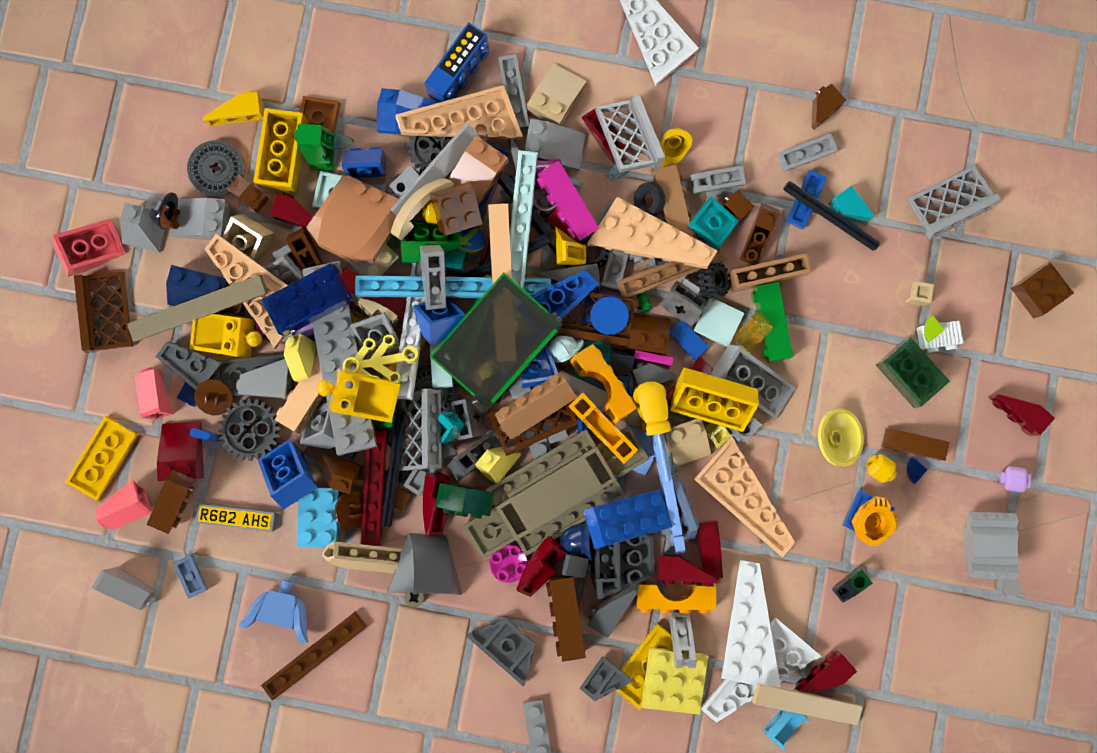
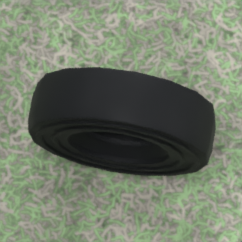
[634,182,665,216]

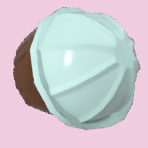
[549,335,584,369]

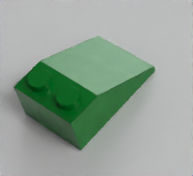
[401,220,461,263]

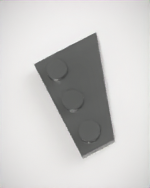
[155,342,224,389]

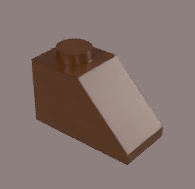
[811,84,846,130]
[227,175,269,213]
[320,454,360,494]

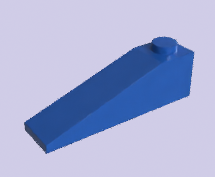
[377,88,440,134]
[515,270,598,337]

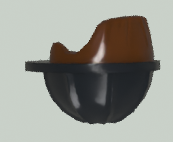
[150,192,180,229]

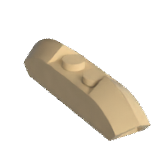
[321,542,402,573]

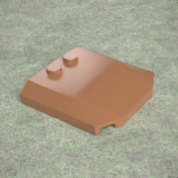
[306,176,399,263]

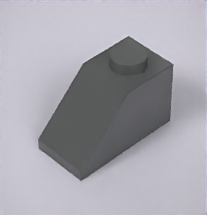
[631,362,677,387]
[561,552,592,578]

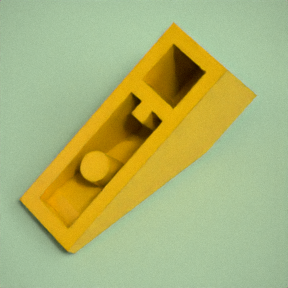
[203,90,264,127]

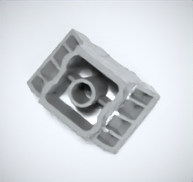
[964,512,1020,580]

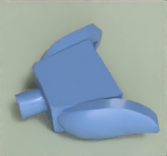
[238,580,309,643]

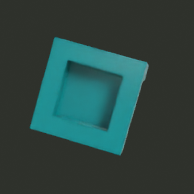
[437,411,465,444]

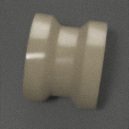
[404,593,426,608]

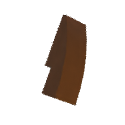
[881,428,950,461]

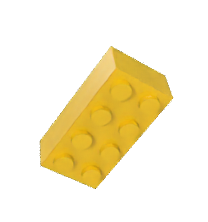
[253,108,308,193]

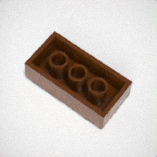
[546,575,586,662]

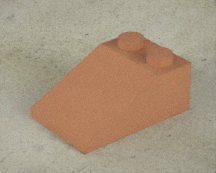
[448,136,509,206]

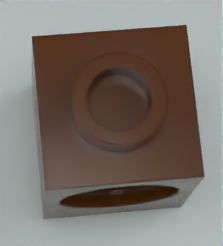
[723,190,755,223]

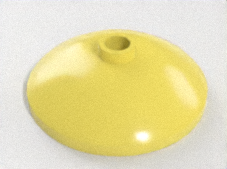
[818,408,864,467]

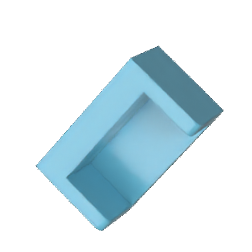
[762,710,809,751]

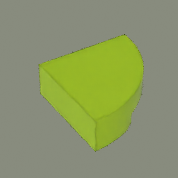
[924,315,945,343]

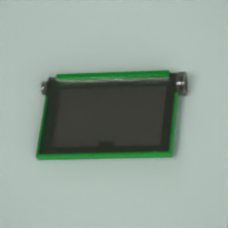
[430,272,563,413]

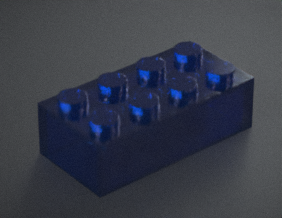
[261,263,354,337]

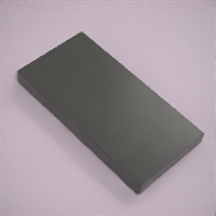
[216,354,295,397]

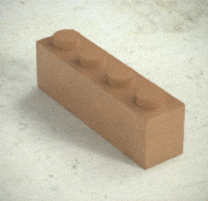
[652,165,696,238]
[729,253,811,292]
[495,372,577,439]

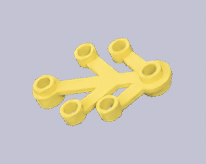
[343,335,419,383]

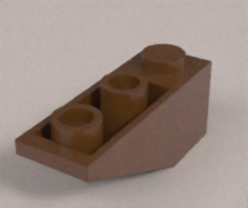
[739,203,780,265]

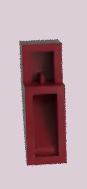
[582,108,631,166]
[423,472,450,536]
[516,536,567,597]

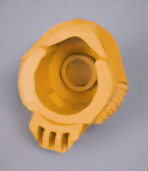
[851,496,898,546]

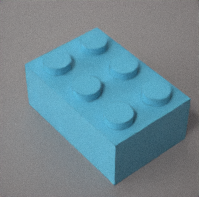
[296,488,343,548]

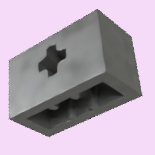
[660,280,708,327]
[450,397,487,440]

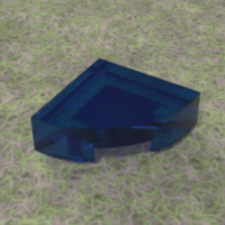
[177,382,196,407]
[906,457,928,484]

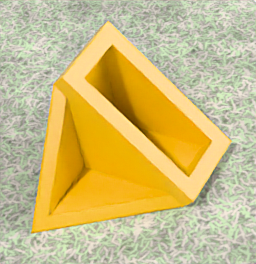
[556,227,586,265]

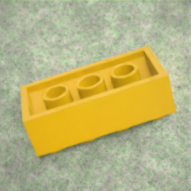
[670,367,759,432]

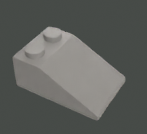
[525,119,586,171]
[170,198,232,240]

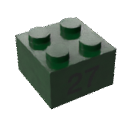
[435,483,494,519]

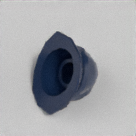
[560,521,592,561]

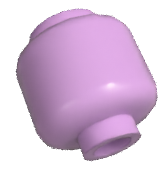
[1000,466,1031,493]

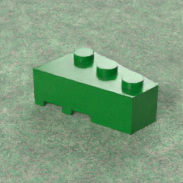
[294,124,335,171]

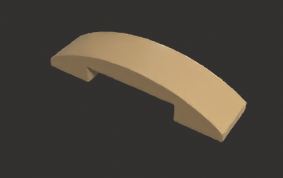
[391,177,454,240]

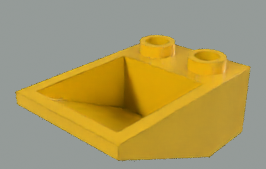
[190,314,262,357]
[317,369,400,423]

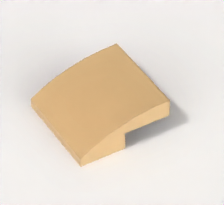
[358,299,399,332]

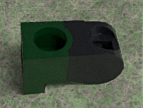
[832,566,873,603]

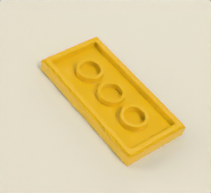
[65,416,140,502]
[616,623,673,710]

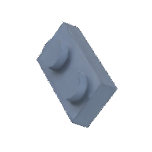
[172,554,209,599]

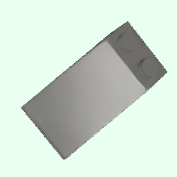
[710,345,796,420]

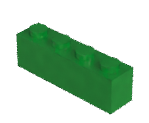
[751,282,793,363]

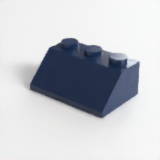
[166,265,231,315]

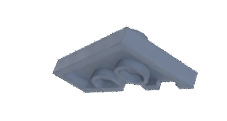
[672,476,699,542]

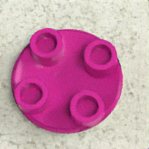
[489,544,528,583]

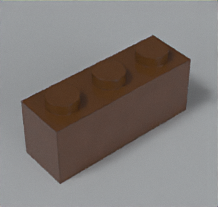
[146,470,195,534]

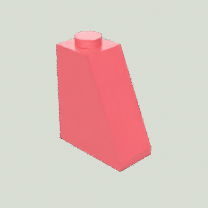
[135,367,174,420]
[95,480,152,531]

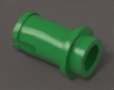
[636,291,652,313]

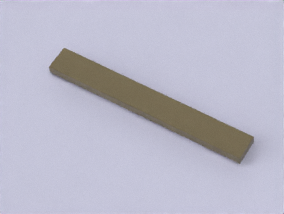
[127,275,269,342]

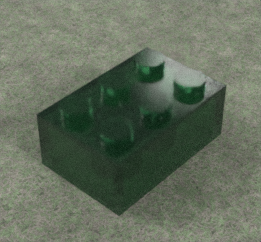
[875,337,950,408]

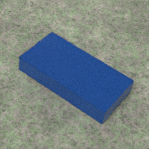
[670,320,708,361]
[190,428,222,442]

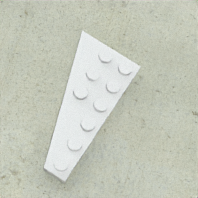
[620,0,699,86]
[721,560,781,687]
[701,617,821,723]

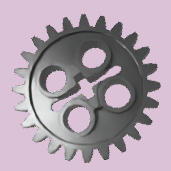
[407,136,456,176]
[218,398,283,461]

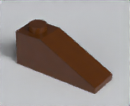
[286,227,323,269]

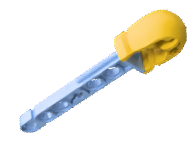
[633,382,686,555]

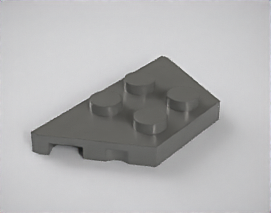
[466,617,535,686]

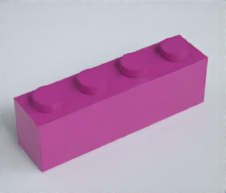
[536,161,599,241]

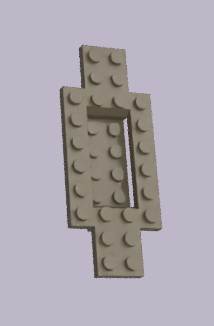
[463,426,649,560]

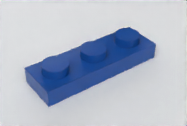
[785,170,827,230]

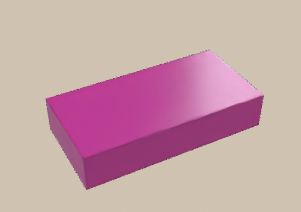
[634,350,673,367]

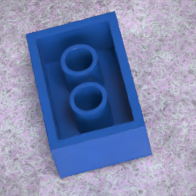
[258,439,317,510]

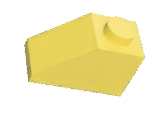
[284,333,317,382]
[475,445,521,484]

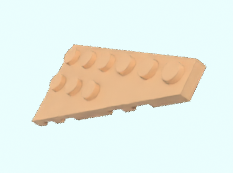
[396,85,523,140]
[588,197,717,269]
[205,234,310,348]
[693,436,795,557]

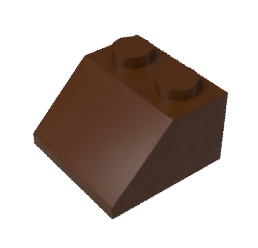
[627,313,670,356]

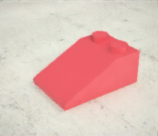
[52,219,126,277]

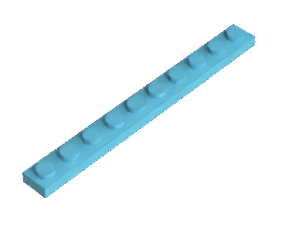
[355,276,551,298]

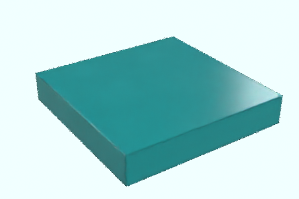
[688,196,739,250]

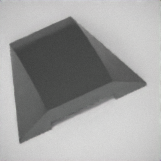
[387,533,462,595]
[590,535,654,599]

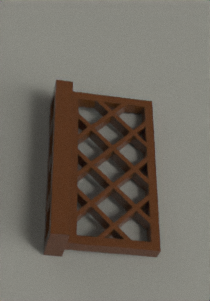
[74,272,133,353]
[556,292,636,346]
[488,403,578,456]

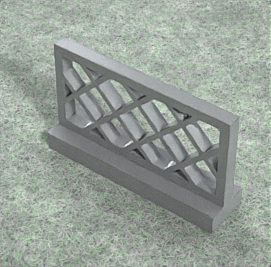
[595,95,665,173]
[907,165,1001,240]
[399,389,442,471]

